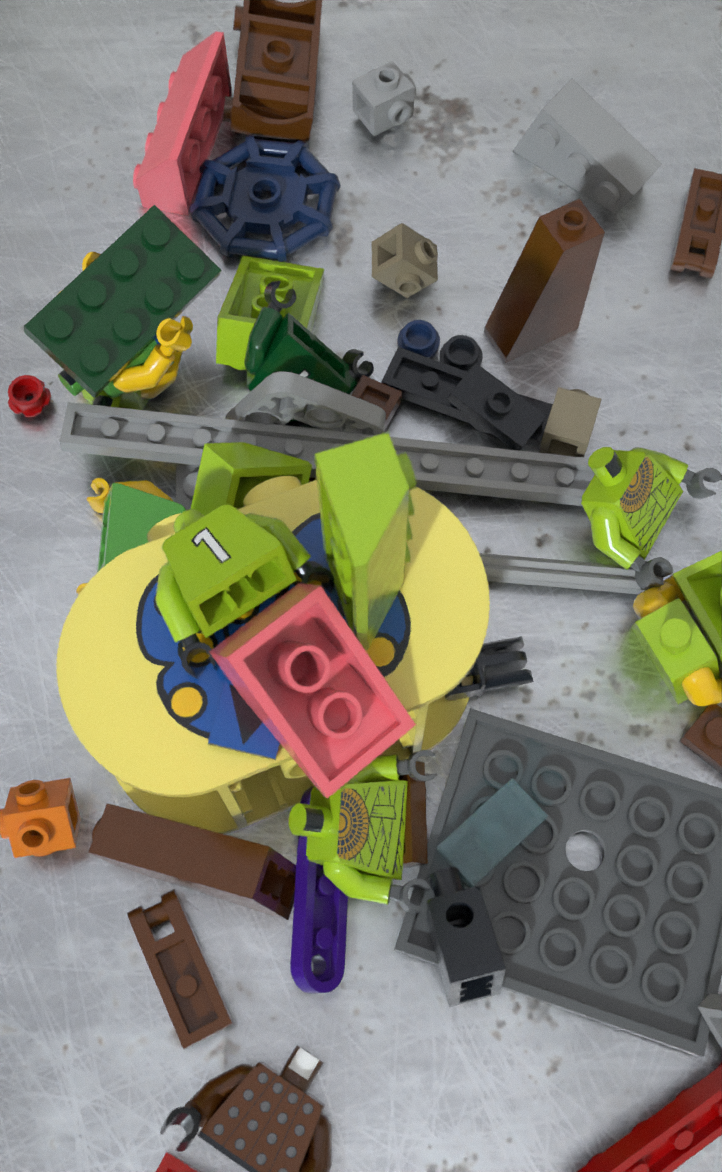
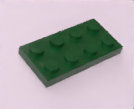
[24,205,222,398]

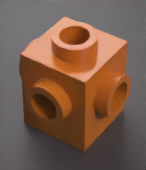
[0,778,81,858]

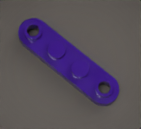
[290,785,348,993]

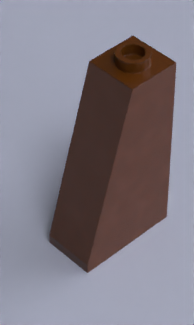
[484,198,605,364]
[88,803,296,920]

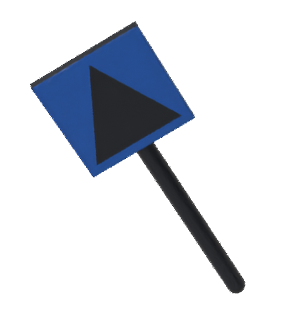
[208,585,290,760]

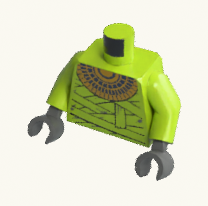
[581,447,722,590]
[289,750,437,913]

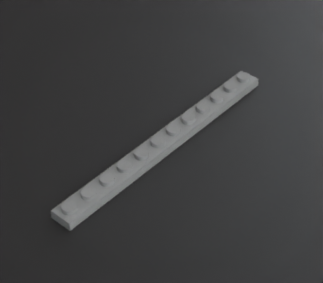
[60,402,595,506]

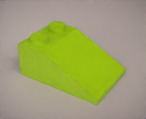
[216,256,325,370]

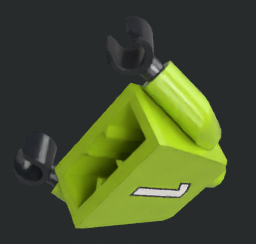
[156,504,335,679]

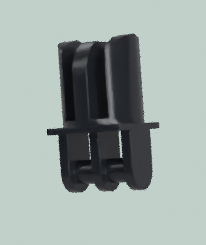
[445,636,534,700]

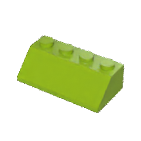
[315,432,416,650]

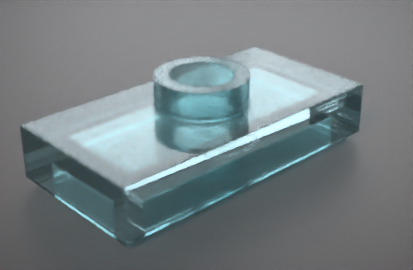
[436,778,548,888]

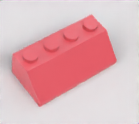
[133,31,232,216]

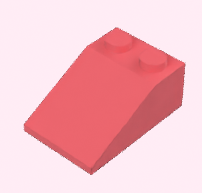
[209,583,416,798]

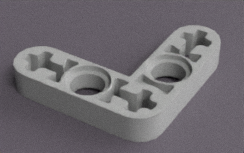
[225,372,386,435]

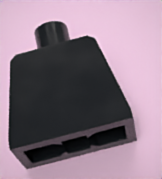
[427,867,506,1007]

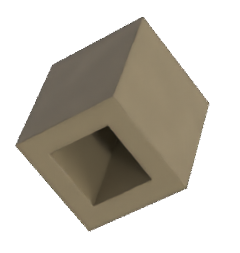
[539,387,602,458]

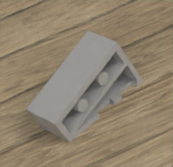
[513,78,662,215]

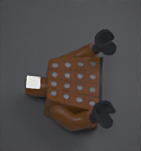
[160,1045,332,1172]

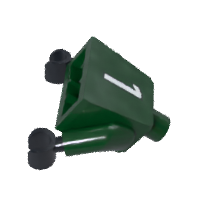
[244,281,374,423]

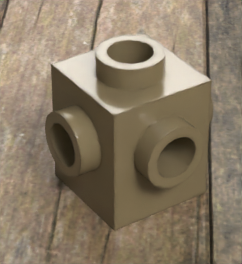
[372,223,438,298]

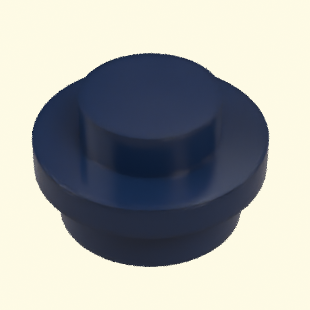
[397,320,440,359]

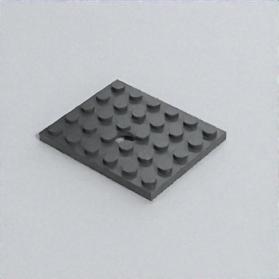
[394,708,722,1057]

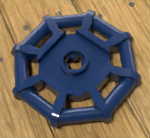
[190,135,341,262]

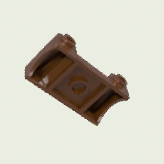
[223,0,322,141]

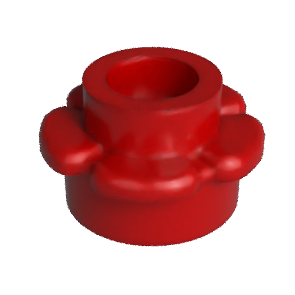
[8,375,51,417]

